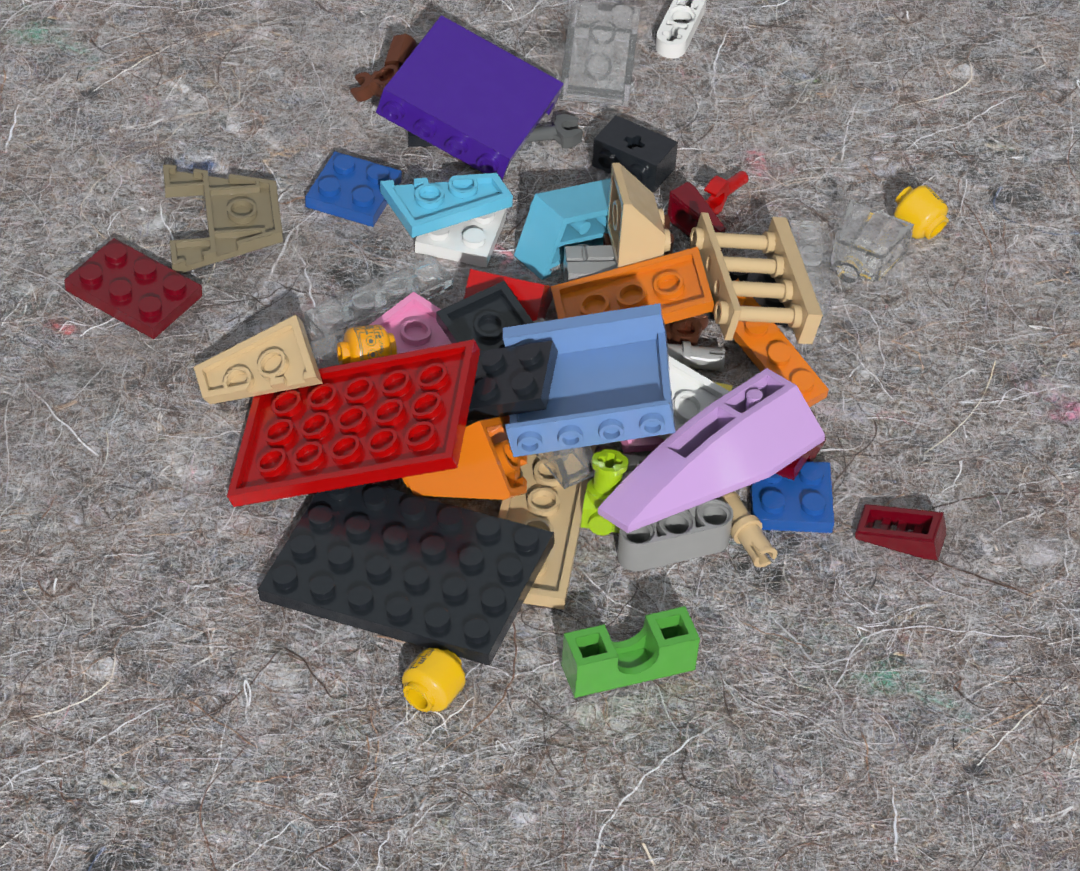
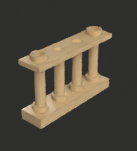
[690,212,823,344]

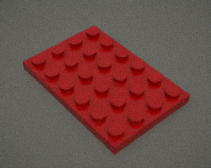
[227,339,480,507]

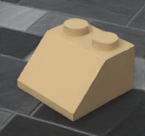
[607,163,671,268]

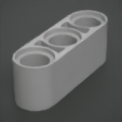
[617,499,733,572]

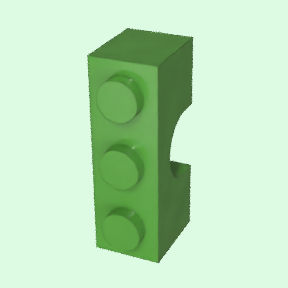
[561,606,700,698]

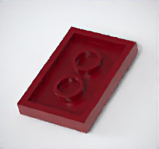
[64,238,202,339]

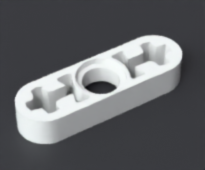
[655,0,707,58]

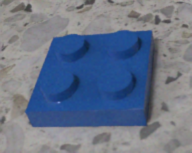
[305,151,402,227]
[750,461,834,533]

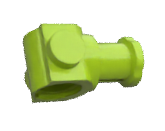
[581,449,629,536]

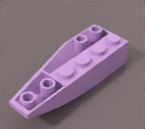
[598,368,825,533]

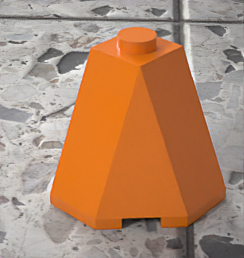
[402,415,527,500]

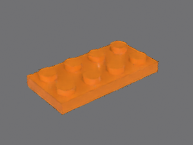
[551,246,715,324]

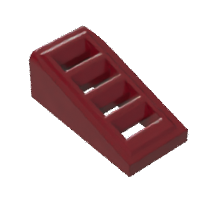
[667,182,726,251]
[855,504,946,561]

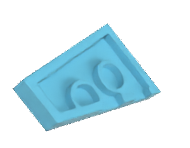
[380,173,513,238]

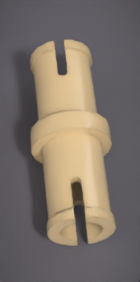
[721,492,778,568]

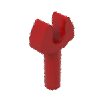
[704,171,749,214]

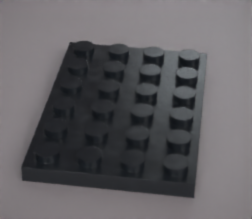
[257,483,555,666]

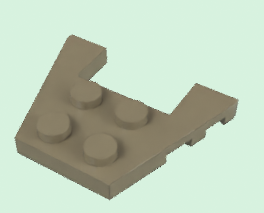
[163,164,283,274]

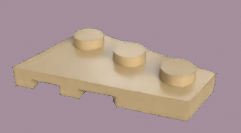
[194,315,323,404]

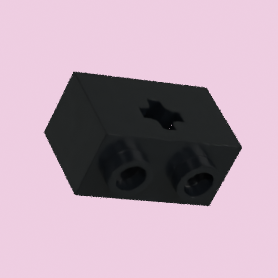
[592,115,678,193]

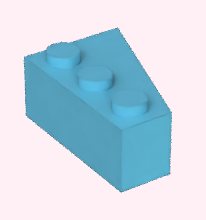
[514,178,611,280]

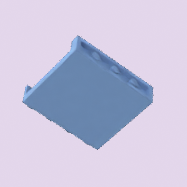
[503,303,676,457]

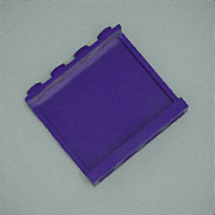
[376,15,564,180]

